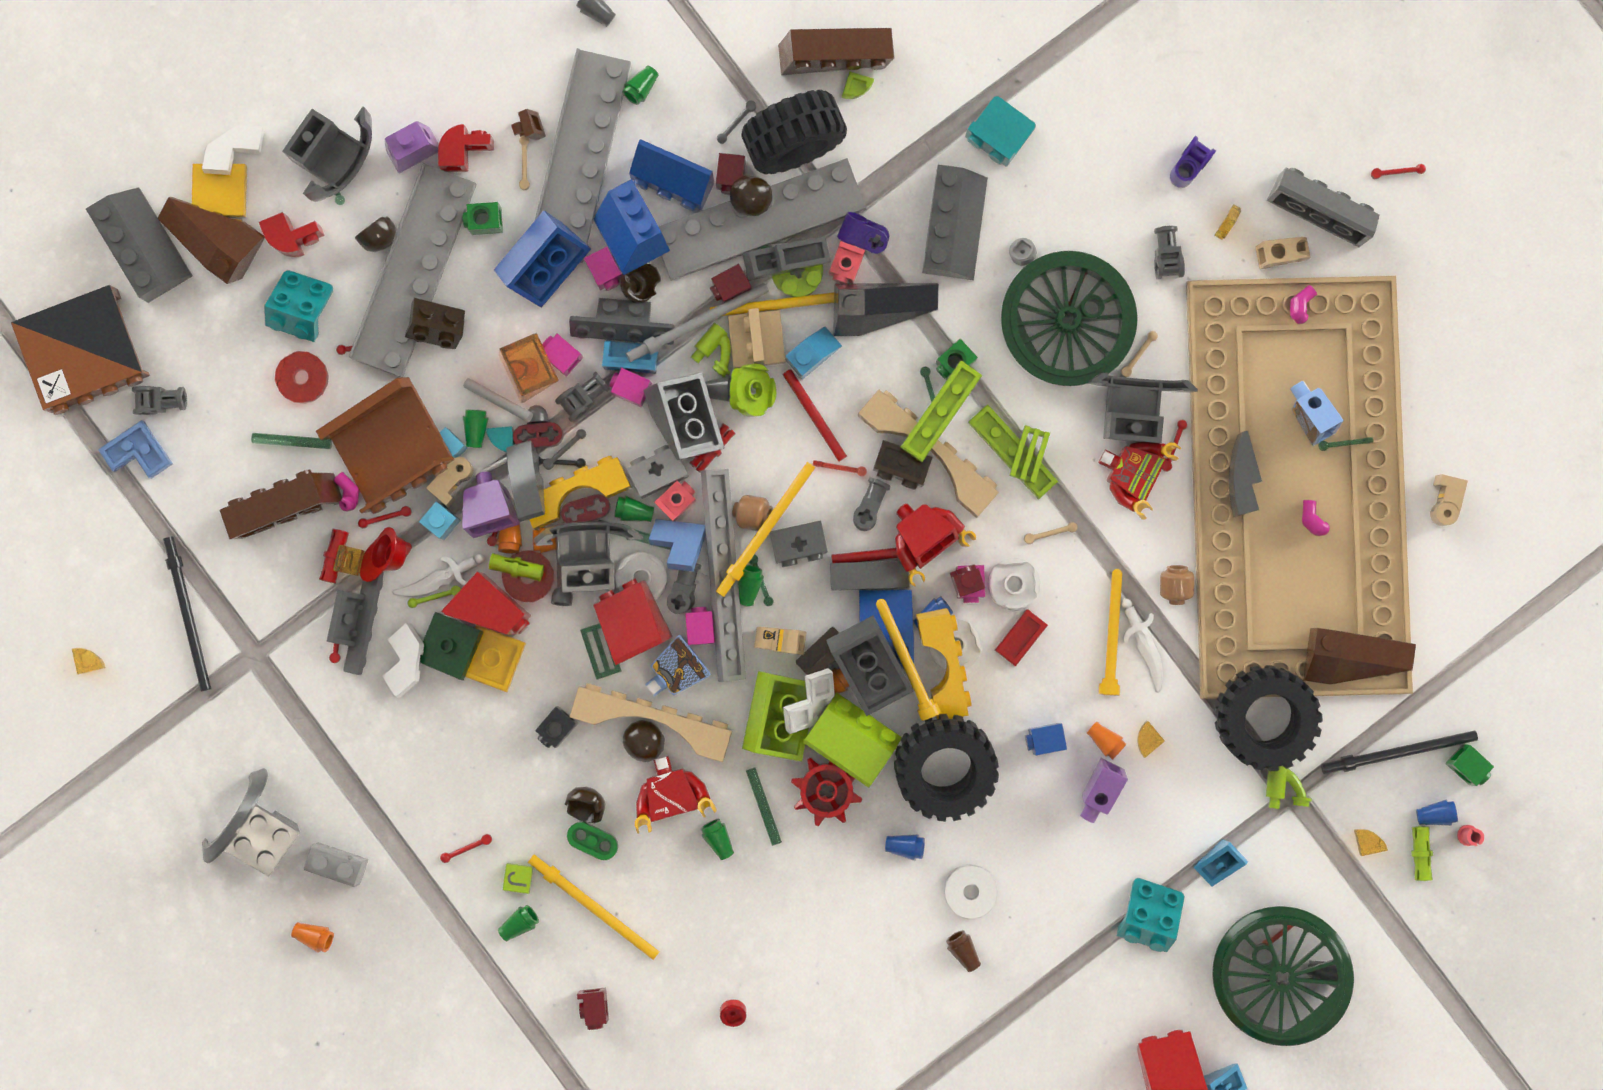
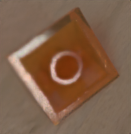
[499,333,559,403]

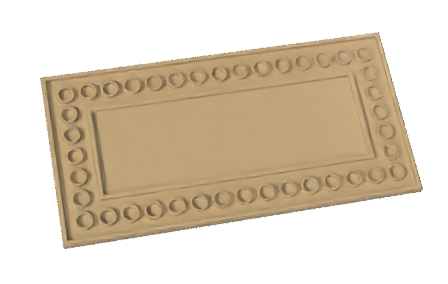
[1186,276,1413,699]

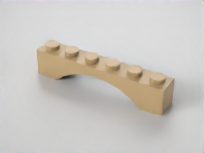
[858,390,999,518]
[570,683,732,762]

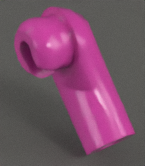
[1290,285,1317,324]
[333,472,359,511]
[1302,500,1330,536]

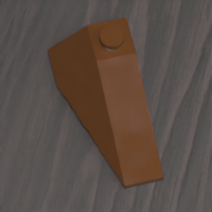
[157,197,265,284]
[1303,628,1416,685]

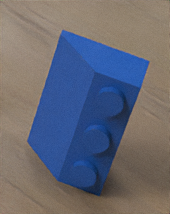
[629,139,715,211]
[593,179,670,275]
[494,211,591,308]

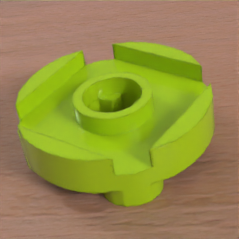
[772,264,823,297]
[730,364,776,417]

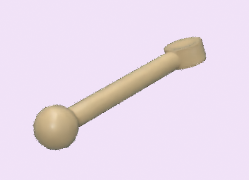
[519,135,530,190]
[1121,331,1158,377]
[1024,522,1078,544]

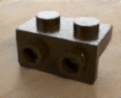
[405,298,465,349]
[873,440,933,490]
[796,627,839,675]

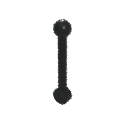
[539,457,586,468]

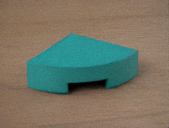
[486,426,515,452]

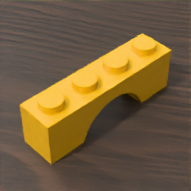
[529,456,632,530]
[916,608,972,719]

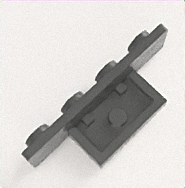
[569,298,674,345]
[327,572,384,675]

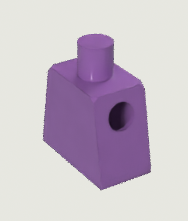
[385,121,439,173]
[462,472,520,538]
[1080,758,1128,823]

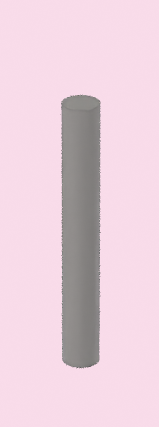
[463,378,533,422]

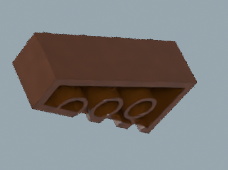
[778,28,894,75]
[219,469,342,539]

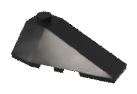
[833,283,939,336]

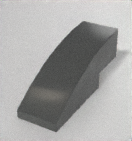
[743,236,831,281]
[1229,431,1262,517]
[506,440,545,522]
[830,561,909,591]

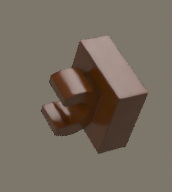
[511,109,546,140]

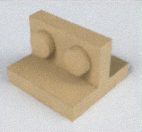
[728,308,786,369]

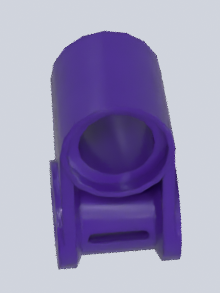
[1170,135,1216,188]
[837,212,890,254]

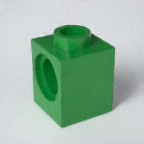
[463,202,503,235]
[936,338,978,380]
[1445,744,1494,786]

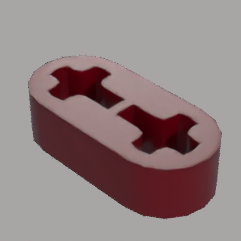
[513,422,564,449]
[561,494,611,523]

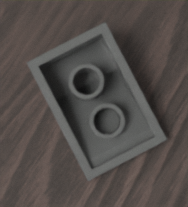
[643,373,724,461]
[826,615,914,716]

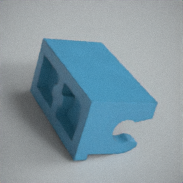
[602,340,658,374]

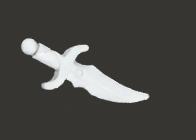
[392,554,485,596]
[1122,599,1162,693]

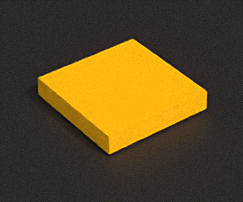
[192,164,247,217]
[465,625,526,692]

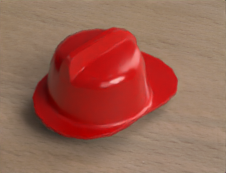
[359,527,412,582]

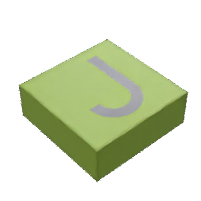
[503,863,533,894]

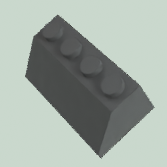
[922,164,988,280]
[1266,168,1380,247]
[86,187,193,303]

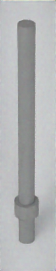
[626,283,769,362]

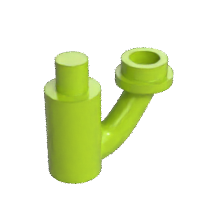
[691,322,731,377]
[1266,766,1312,809]

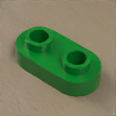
[567,822,618,860]

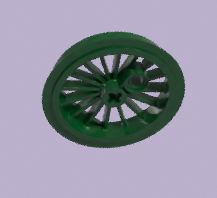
[1001,251,1137,386]
[1212,906,1354,1046]

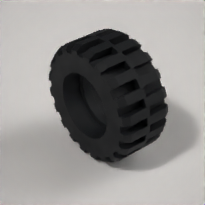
[741,90,847,175]
[1214,665,1323,771]
[894,714,999,822]

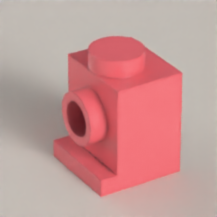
[829,241,865,284]
[654,481,696,521]

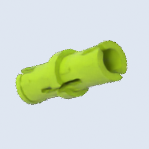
[488,553,544,582]
[1411,826,1433,881]

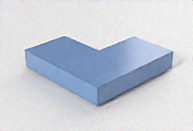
[98,420,173,479]
[649,519,706,572]

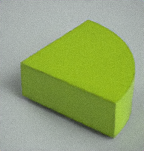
[842,71,874,99]

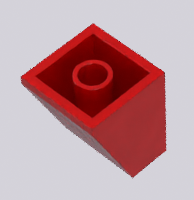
[441,571,531,635]
[593,578,673,665]
[1137,1030,1208,1090]

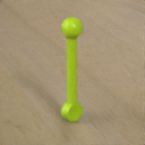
[407,585,461,608]

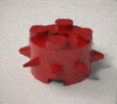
[791,757,862,826]

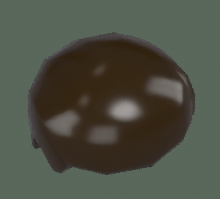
[730,175,772,216]
[355,216,396,252]
[620,262,661,303]
[623,720,665,762]
[565,787,605,823]

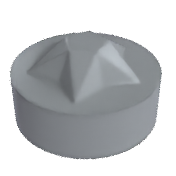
[1009,238,1037,266]

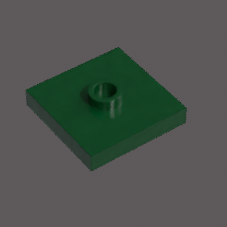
[419,612,484,681]

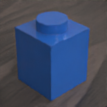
[1025,723,1067,756]

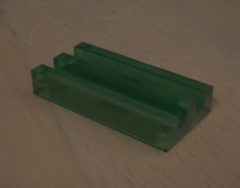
[580,623,622,680]

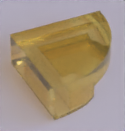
[1214,204,1241,240]
[72,648,106,674]
[1137,721,1165,758]
[1354,829,1388,856]

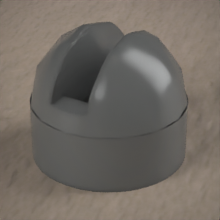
[527,405,548,424]
[551,587,573,606]

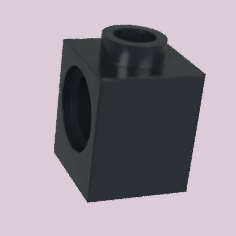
[535,706,578,748]

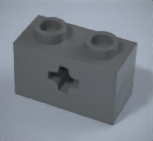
[770,520,828,567]

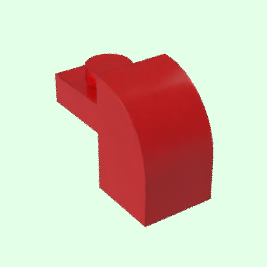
[438,124,494,172]
[259,212,325,257]

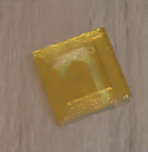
[333,545,364,576]

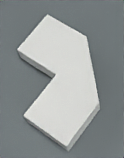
[202,125,265,175]
[382,623,424,698]
[783,668,835,734]

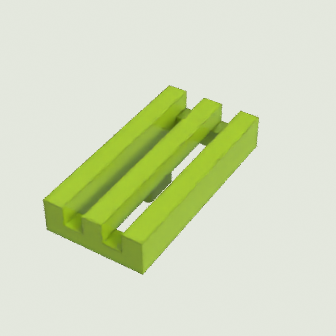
[1009,425,1050,484]

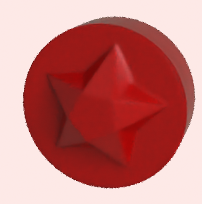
[720,999,747,1027]

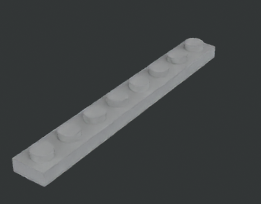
[701,469,746,682]

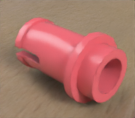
[1457,825,1484,846]

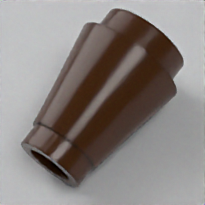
[946,930,981,972]

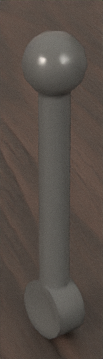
[717,100,756,144]
[543,429,586,470]

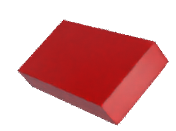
[995,609,1048,666]

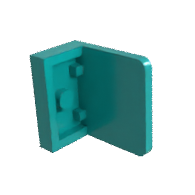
[965,96,1036,167]
[264,270,333,342]
[1116,878,1185,952]

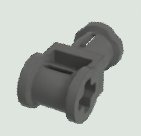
[1154,226,1185,279]
[555,372,610,422]
[132,386,187,415]
[853,477,891,531]
[667,563,701,614]

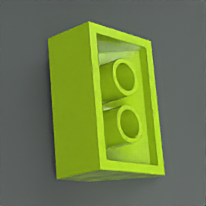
[742,671,809,762]
[803,693,902,788]

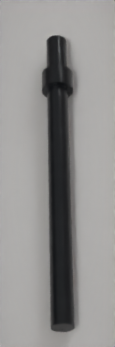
[163,536,211,692]
[1321,730,1478,774]

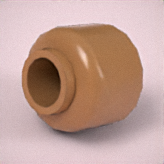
[732,495,773,531]
[1160,565,1194,605]

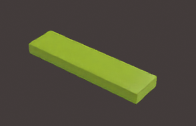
[900,361,982,462]
[968,404,1059,500]

